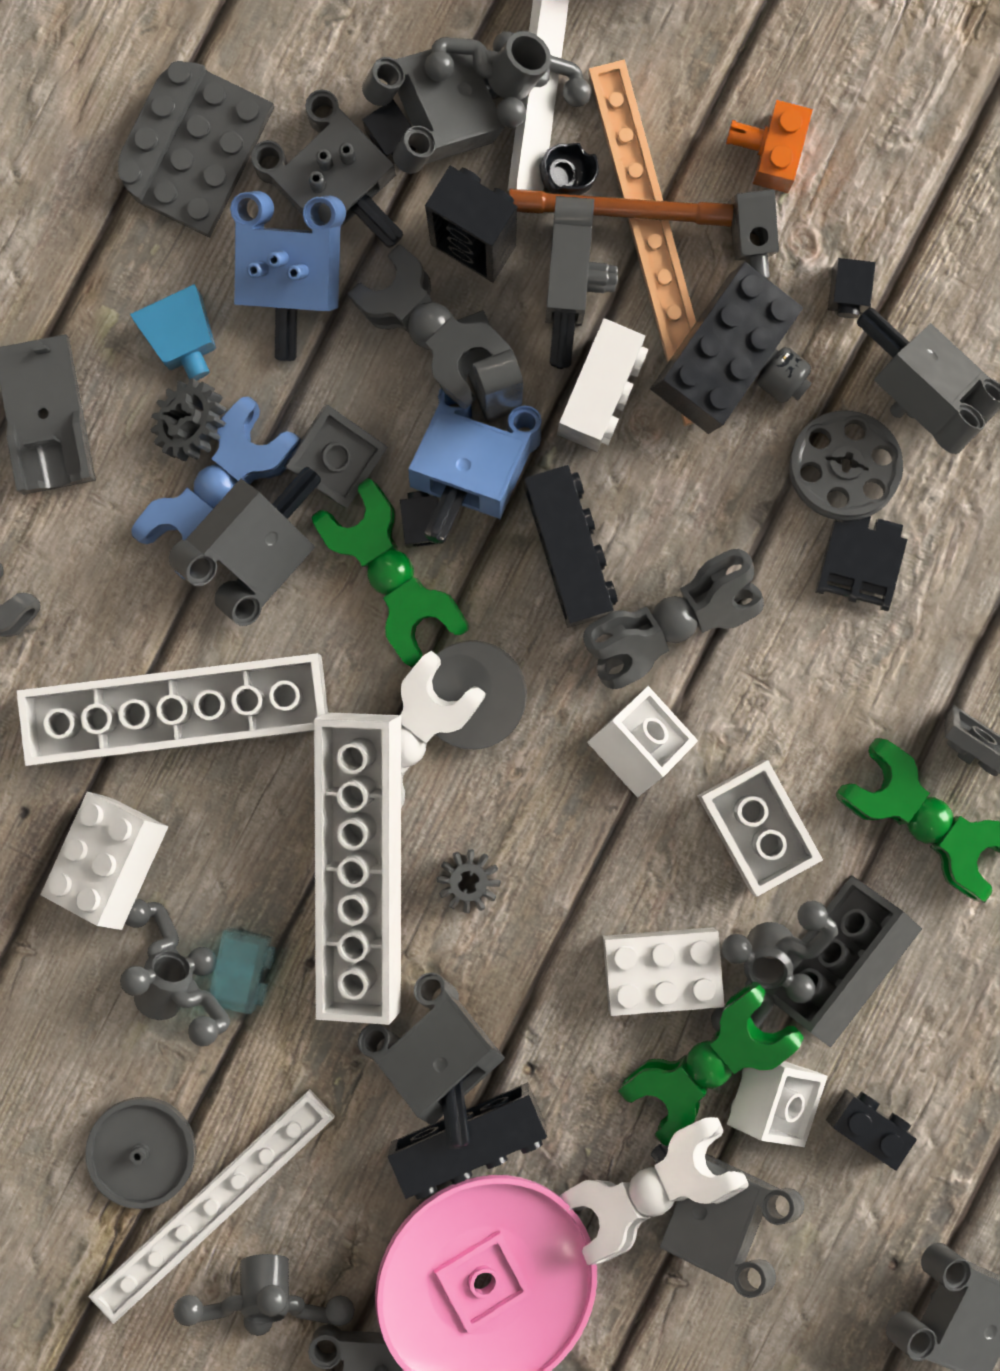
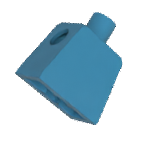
[130,284,216,381]

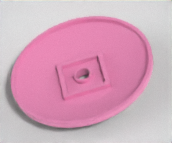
[375,1175,597,1371]

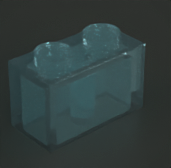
[210,927,276,1014]

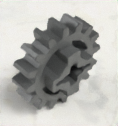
[151,379,226,461]

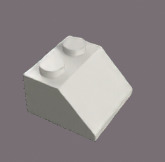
[587,686,698,798]
[727,1061,828,1147]

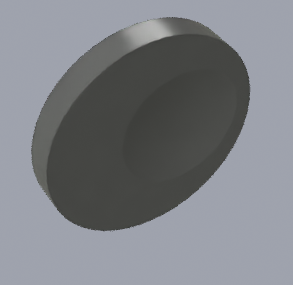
[432,640,527,750]
[85,1097,196,1209]

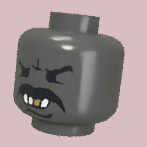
[757,347,812,403]

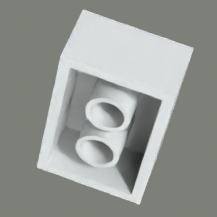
[557,318,649,452]
[697,760,823,897]
[40,791,168,930]
[603,927,724,1016]

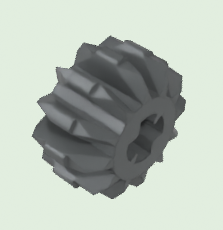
[437,849,501,913]

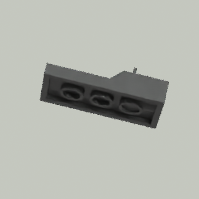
[0,334,96,495]

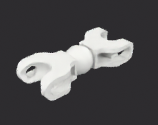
[400,651,486,808]
[560,1118,749,1265]

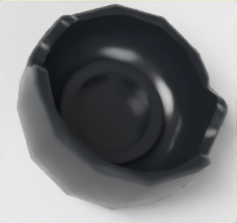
[539,143,600,195]

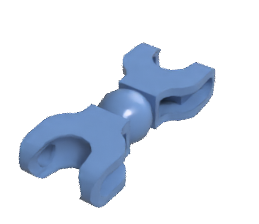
[131,397,301,580]

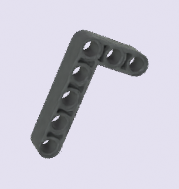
[457,310,523,423]

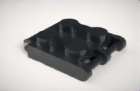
[815,516,908,612]

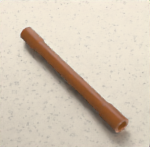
[509,189,733,227]

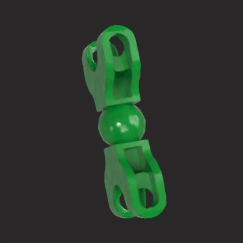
[312,477,469,668]
[836,738,1000,903]
[618,982,804,1146]

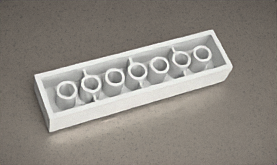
[17,653,328,766]
[314,712,401,1025]

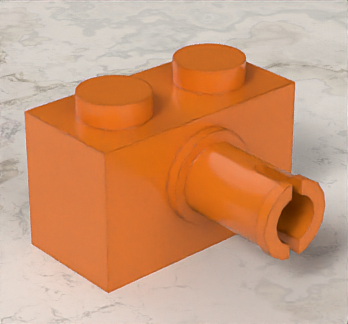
[726,100,813,193]

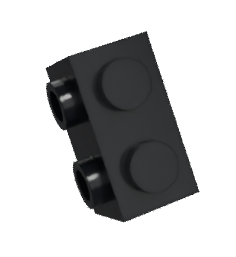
[826,1089,917,1171]

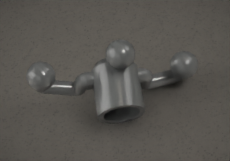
[424,31,592,128]
[120,899,230,1046]
[711,901,838,1031]
[173,1254,355,1336]

